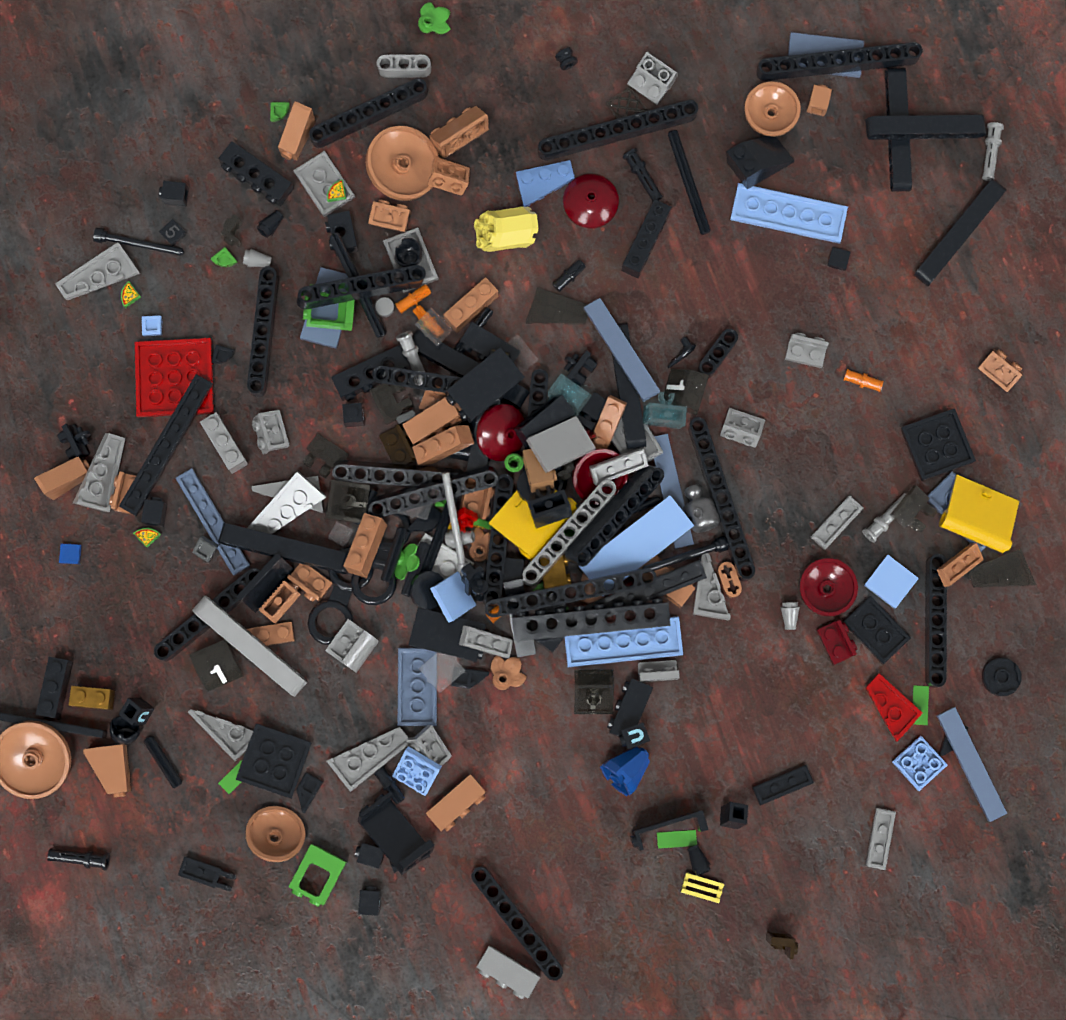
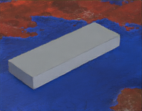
[589,447,649,485]
[810,495,863,550]
[459,626,514,658]
[865,808,896,870]

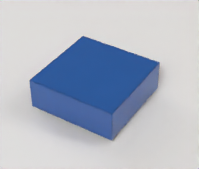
[59,544,81,565]

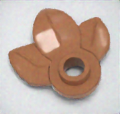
[469,527,500,562]
[490,655,527,690]

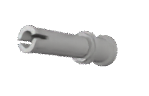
[982,122,1004,181]
[396,331,425,386]
[862,493,913,543]

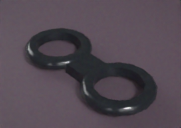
[351,508,411,605]
[307,546,374,645]

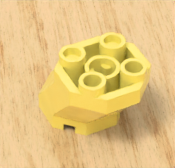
[474,207,539,252]

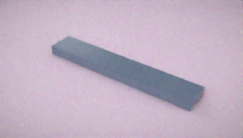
[584,298,660,402]
[654,434,694,549]
[176,468,250,576]
[936,707,1007,822]

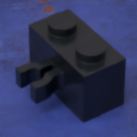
[527,485,573,529]

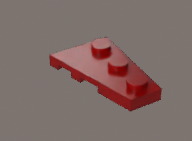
[865,673,923,742]

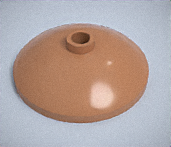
[744,82,801,136]
[245,806,305,862]

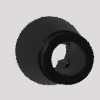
[257,210,284,238]
[687,845,711,876]

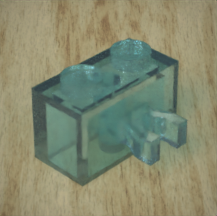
[547,374,592,416]
[643,392,687,429]

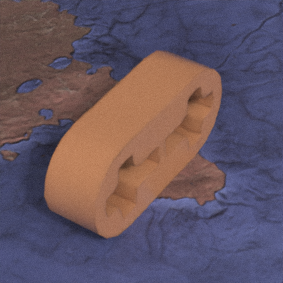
[717,562,742,598]

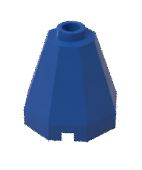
[600,747,650,796]

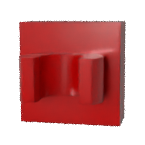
[457,507,478,533]

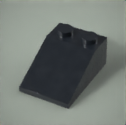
[726,136,794,190]

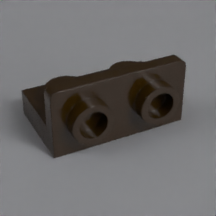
[379,424,416,465]
[766,932,798,959]

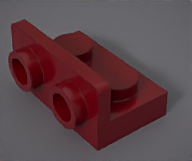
[816,619,857,665]

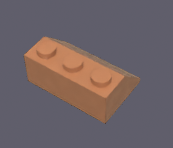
[429,106,489,159]

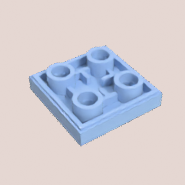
[864,555,919,609]
[430,572,476,623]
[892,736,947,791]
[392,746,442,796]

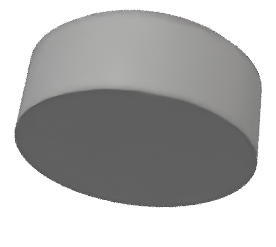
[375,297,394,317]

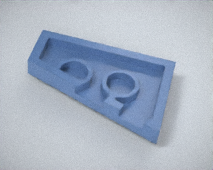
[516,160,574,207]

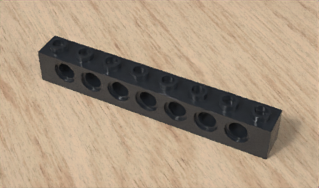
[512,598,671,641]

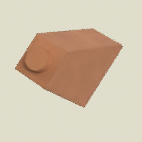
[278,101,316,160]
[34,457,90,500]
[83,744,131,798]

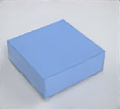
[142,315,162,336]

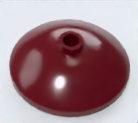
[563,174,619,229]
[476,404,524,461]
[572,448,628,505]
[799,558,858,616]

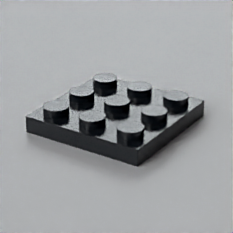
[900,408,976,481]
[235,723,311,799]

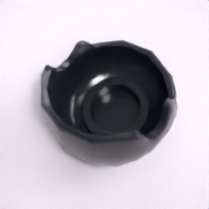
[395,238,423,267]
[109,716,140,744]

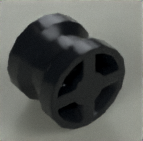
[555,47,578,70]

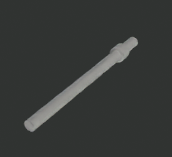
[442,472,468,577]

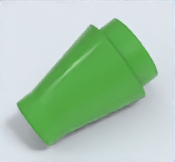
[504,453,524,472]

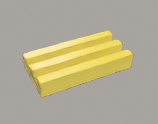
[681,873,724,903]

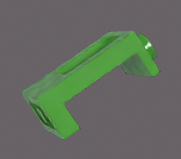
[303,284,355,331]
[289,844,347,907]

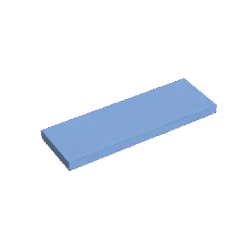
[730,183,848,244]
[579,496,694,597]
[564,617,683,668]

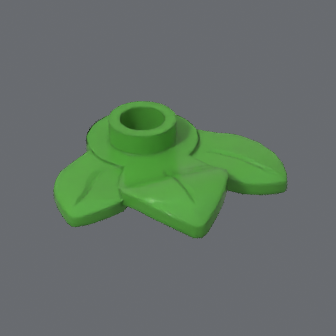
[418,2,450,34]
[394,544,420,580]

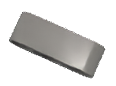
[377,55,431,78]

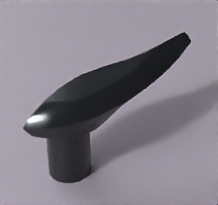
[667,337,696,368]

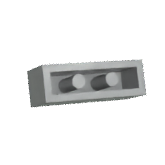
[200,412,248,474]
[477,945,540,999]

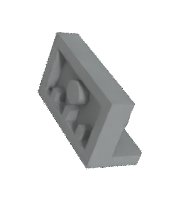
[785,333,829,368]
[720,408,765,447]
[252,410,290,454]
[638,660,679,682]
[406,725,452,766]

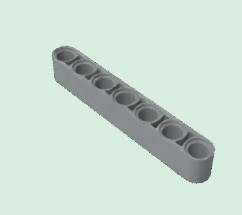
[523,480,616,587]
[192,595,307,697]

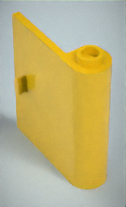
[939,475,1019,553]
[489,489,577,561]

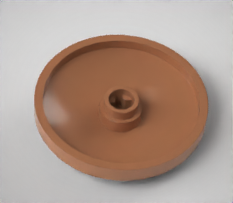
[366,126,439,201]
[0,721,71,799]

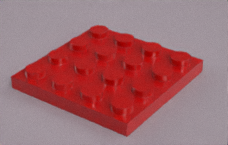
[135,338,214,418]

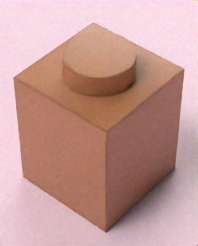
[806,85,832,116]

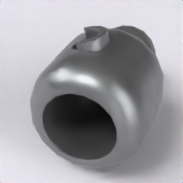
[684,484,720,533]

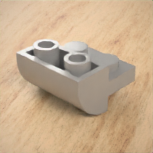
[627,52,678,105]
[325,619,379,673]

